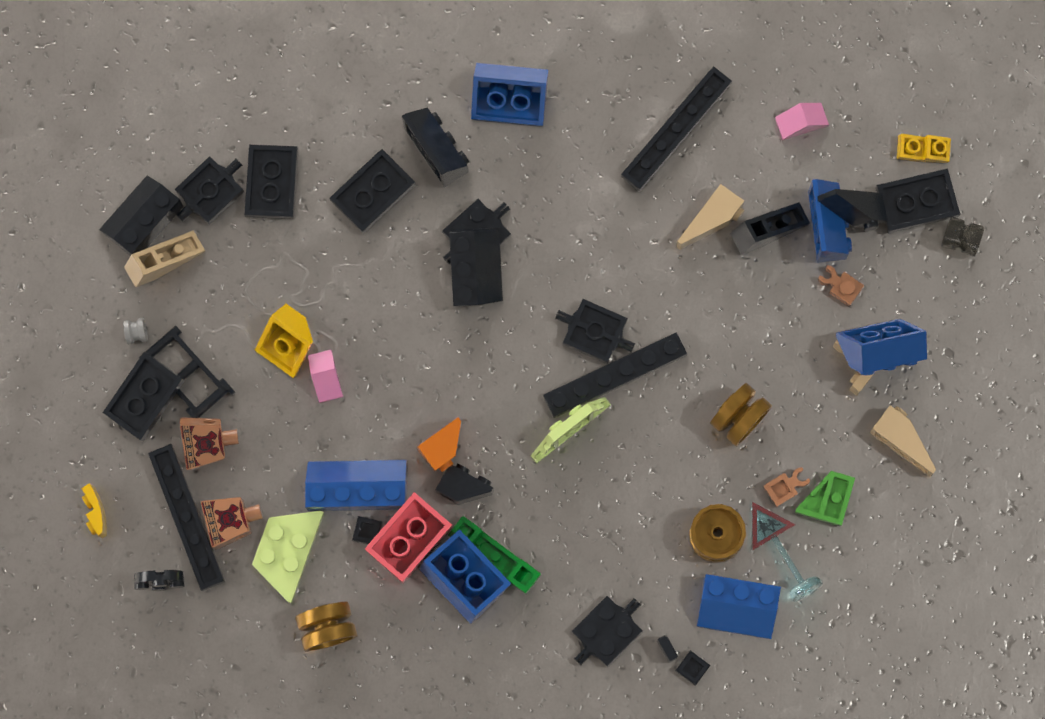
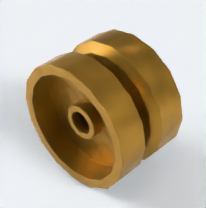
[710,383,772,446]
[689,504,746,563]
[295,601,358,652]

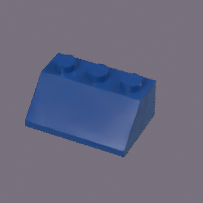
[471,63,549,126]
[808,179,852,263]
[836,319,927,375]
[419,529,511,624]
[697,574,781,639]

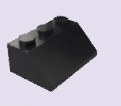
[402,107,469,188]
[99,175,184,256]
[449,227,503,306]

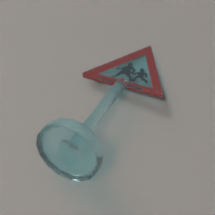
[752,502,823,602]

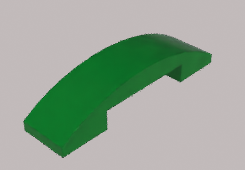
[448,516,542,594]

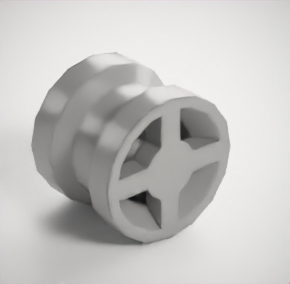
[123,317,148,345]

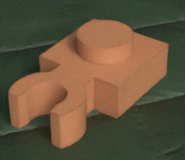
[818,265,864,307]
[763,467,810,508]

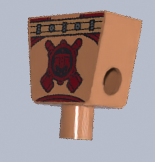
[180,418,239,470]
[201,497,263,550]

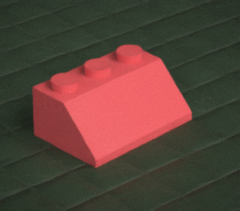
[365,492,452,584]

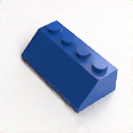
[305,460,407,511]

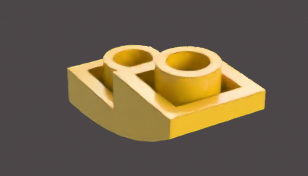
[897,133,951,163]
[81,483,107,538]

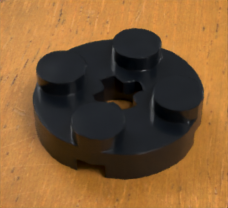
[134,570,185,591]

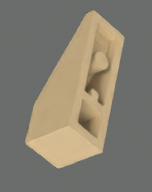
[676,184,745,250]
[124,230,205,287]
[870,405,936,477]

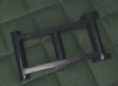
[139,326,236,418]

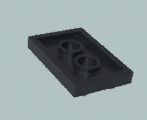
[244,144,298,219]
[329,149,416,234]
[876,168,960,233]
[102,352,185,441]

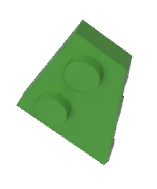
[795,471,855,526]

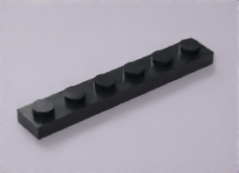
[621,66,732,192]
[543,332,687,418]
[148,444,225,591]

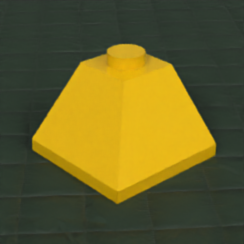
[255,304,313,378]

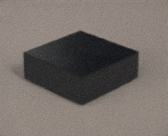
[352,516,383,544]
[657,635,678,663]
[675,650,711,686]

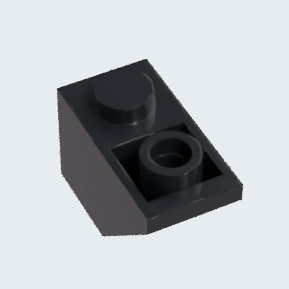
[435,463,494,505]

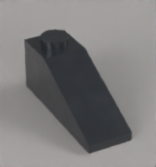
[817,189,888,231]
[730,202,810,255]

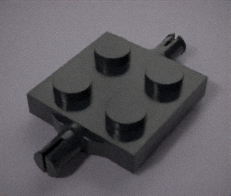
[175,156,244,225]
[442,198,511,265]
[555,299,636,364]
[572,596,643,667]

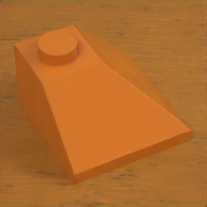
[416,417,461,472]

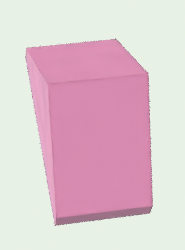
[775,103,829,140]
[308,350,343,403]

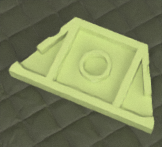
[531,397,611,463]
[252,511,324,603]

